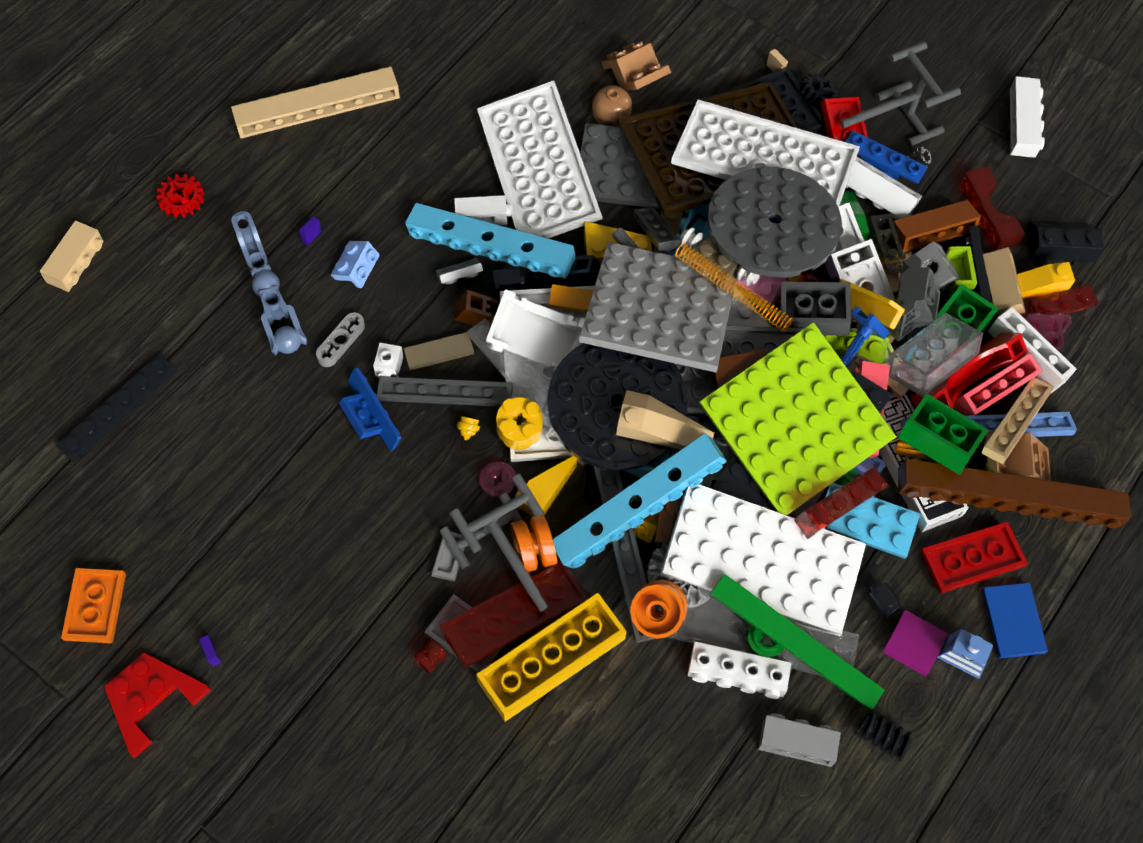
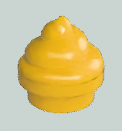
[457,416,480,440]

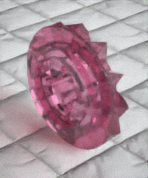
[480,462,516,497]

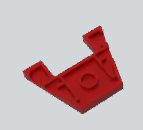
[104,653,211,758]

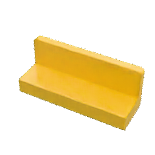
[840,279,905,330]

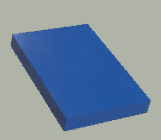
[982,583,1048,659]

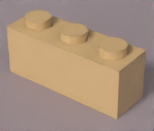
[40,221,104,292]
[983,247,1026,317]

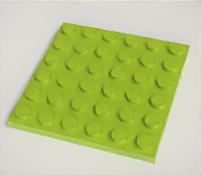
[699,322,896,516]

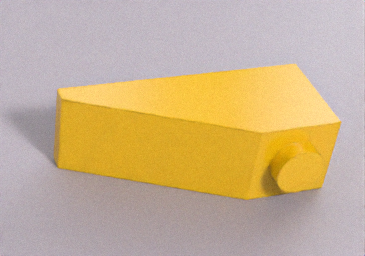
[1017,262,1075,298]
[515,456,578,517]

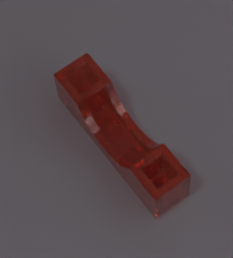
[960,166,1025,251]
[794,466,889,539]

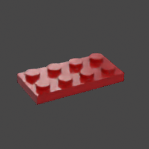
[920,522,1028,594]

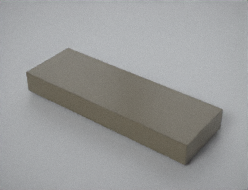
[404,332,474,370]

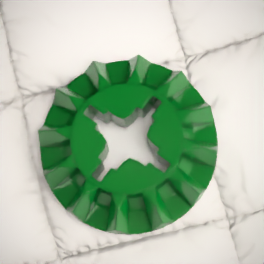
[747,626,784,658]

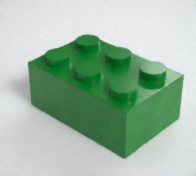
[898,393,988,475]

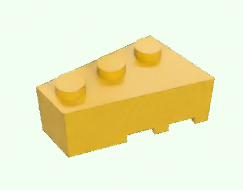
[584,221,652,265]

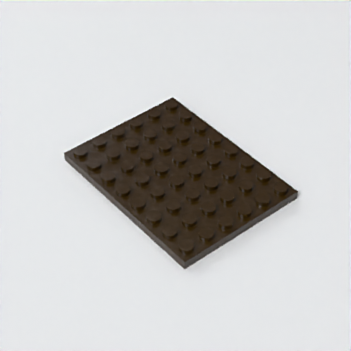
[618,82,798,216]

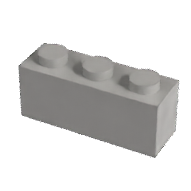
[758,714,841,767]

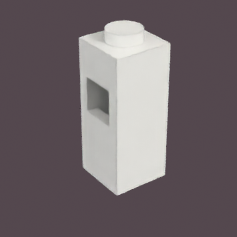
[454,195,511,225]

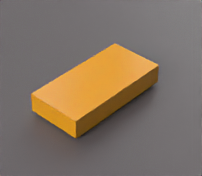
[549,284,594,313]

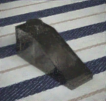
[866,214,906,275]

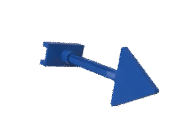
[841,306,889,368]

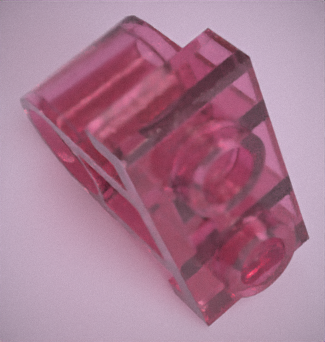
[1025,313,1072,351]

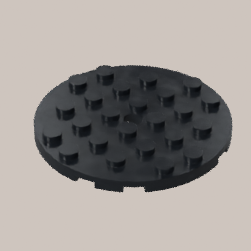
[547,343,688,471]

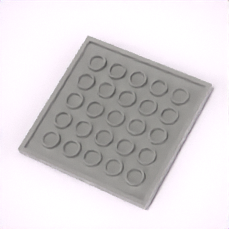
[579,242,737,373]

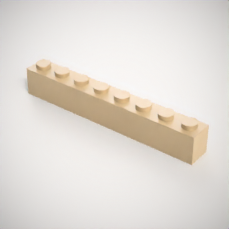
[231,67,400,139]

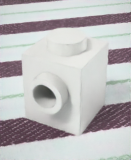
[373,343,403,378]

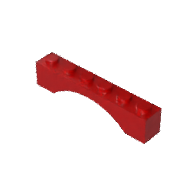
[911,333,1028,408]

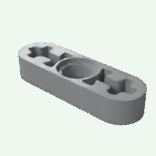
[316,312,365,367]

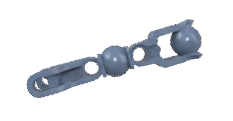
[231,211,307,356]

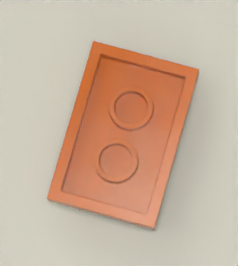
[61,568,126,643]

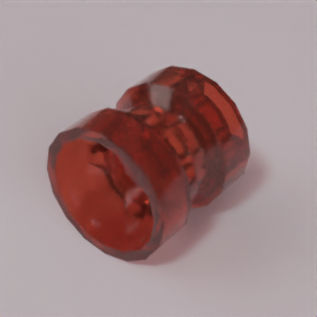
[413,639,448,674]

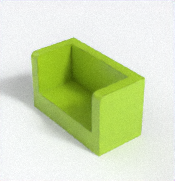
[946,246,977,297]

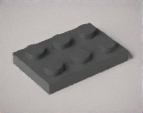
[424,594,512,673]

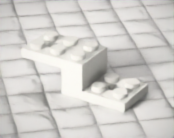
[825,203,896,316]

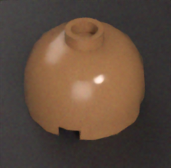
[592,85,632,127]

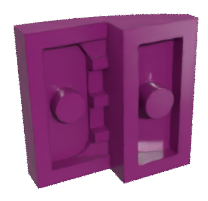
[883,610,948,677]

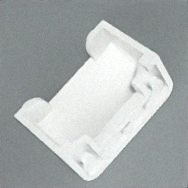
[486,289,585,372]

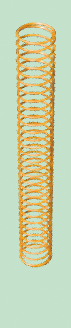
[675,243,793,332]

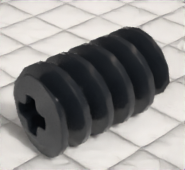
[855,710,912,762]

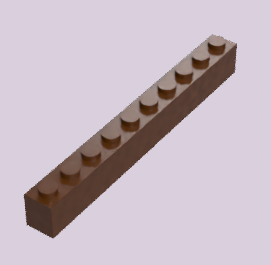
[898,458,1131,528]

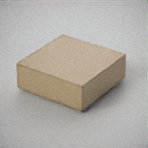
[767,49,788,72]

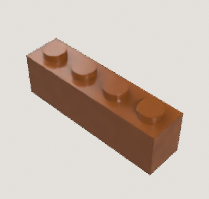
[890,200,981,253]

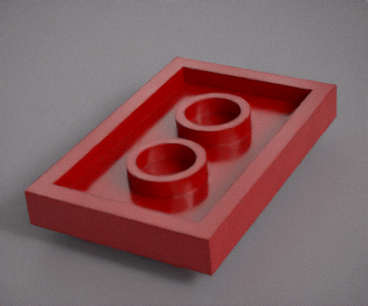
[821,97,868,159]

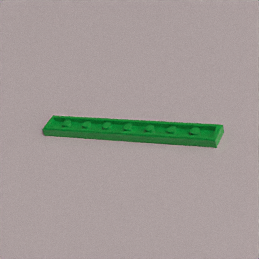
[709,574,885,711]

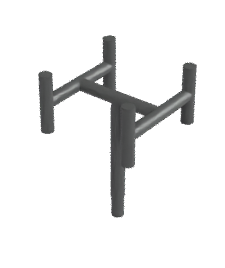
[840,41,961,147]
[440,474,548,612]

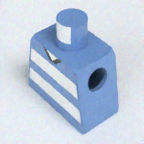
[937,629,993,679]

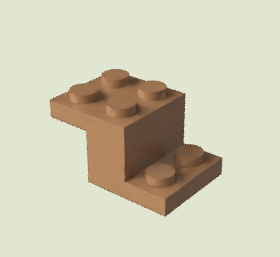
[601,41,671,91]
[984,430,1051,481]

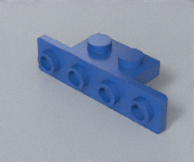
[846,131,927,183]
[339,368,401,451]

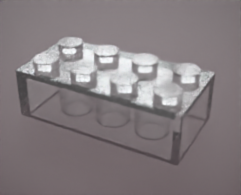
[888,313,983,397]

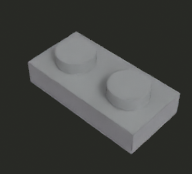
[436,258,483,284]

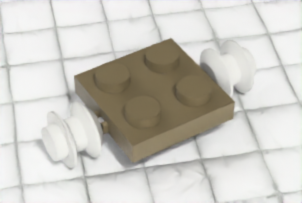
[680,227,760,286]

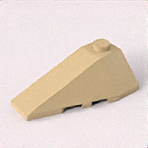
[616,390,714,450]

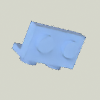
[331,241,379,288]

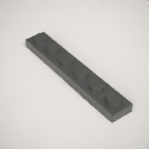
[377,377,513,407]

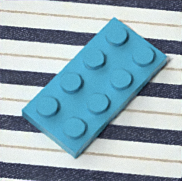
[816,483,920,559]

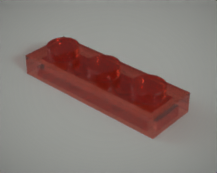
[1028,284,1099,321]

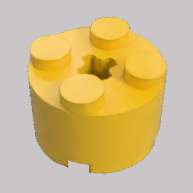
[496,397,543,450]

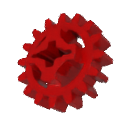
[156,174,205,218]

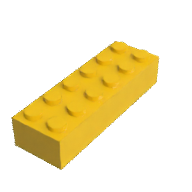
[476,593,627,722]

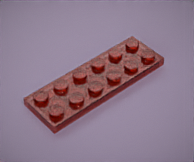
[439,562,589,668]

